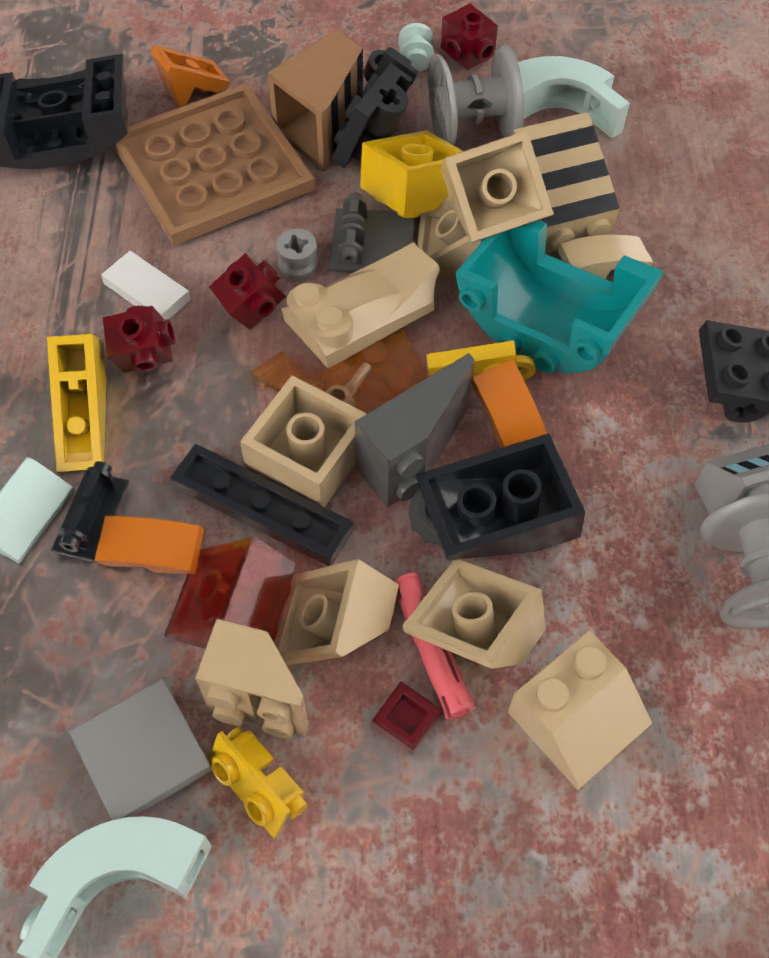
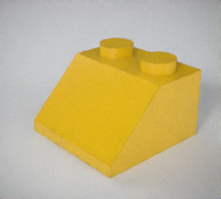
[360,130,464,218]

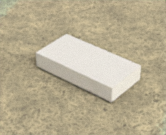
[101,251,191,319]

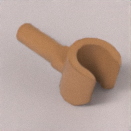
[325,362,372,407]

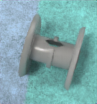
[428,44,524,146]
[700,492,769,629]

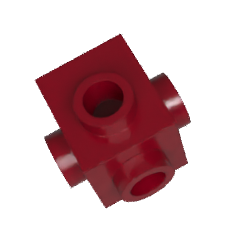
[440,3,498,71]
[209,253,287,330]
[102,305,176,373]

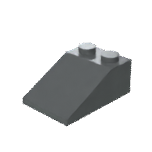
[355,353,475,508]

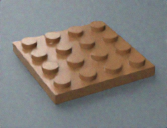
[113,83,316,246]

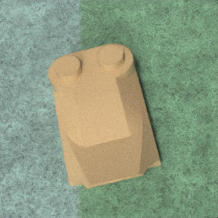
[281,242,440,368]

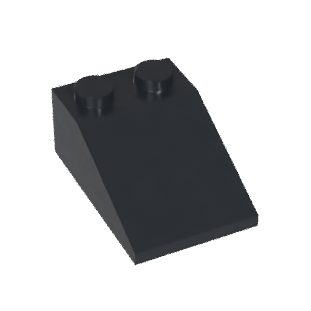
[416,433,586,560]

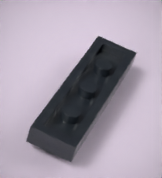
[170,444,354,566]

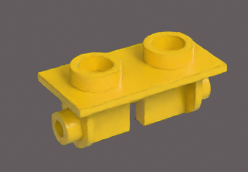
[208,727,308,839]

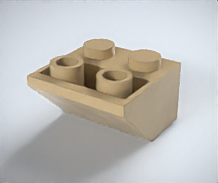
[195,619,309,739]

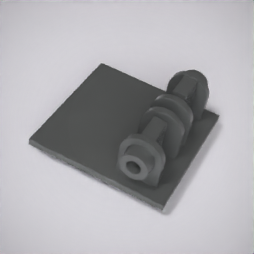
[329,192,414,273]

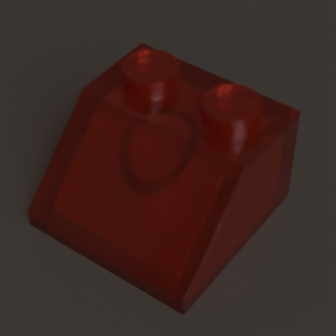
[164,536,297,649]

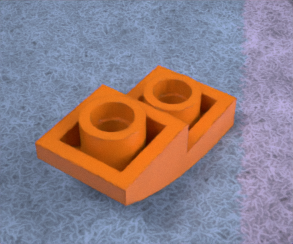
[471,358,547,448]
[94,516,204,574]

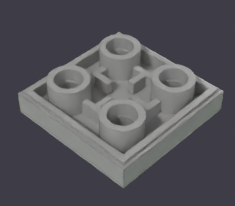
[68,679,212,820]

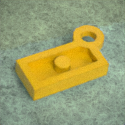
[426,340,536,387]

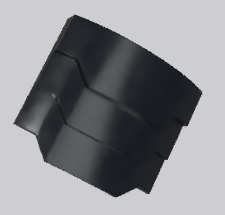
[0,54,128,169]

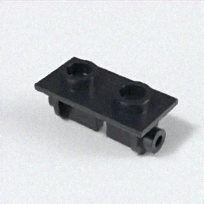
[51,461,130,563]

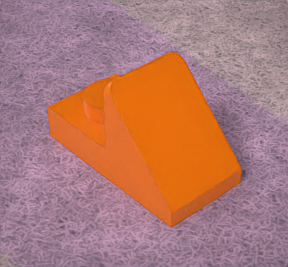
[151,45,230,108]

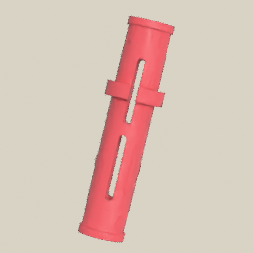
[394,572,476,721]

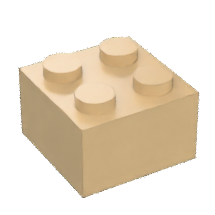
[240,376,366,507]

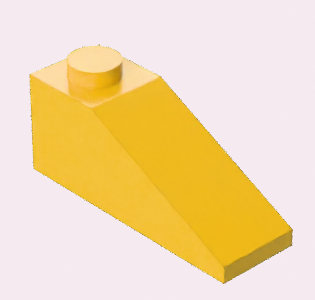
[47,334,106,472]

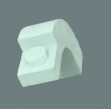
[518,56,630,138]
[16,816,212,958]

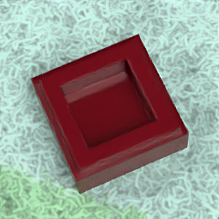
[371,681,443,755]

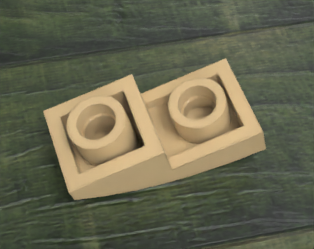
[557,234,654,279]

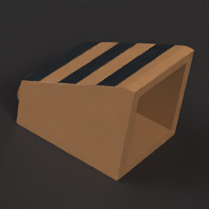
[268,29,363,172]

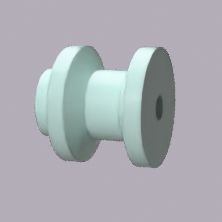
[398,23,435,72]

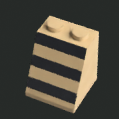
[512,112,620,254]

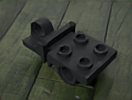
[331,47,419,168]
[698,320,769,423]

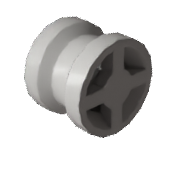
[276,228,318,281]

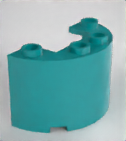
[456,220,664,374]

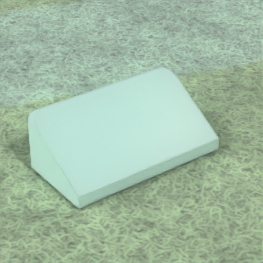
[0,457,74,564]

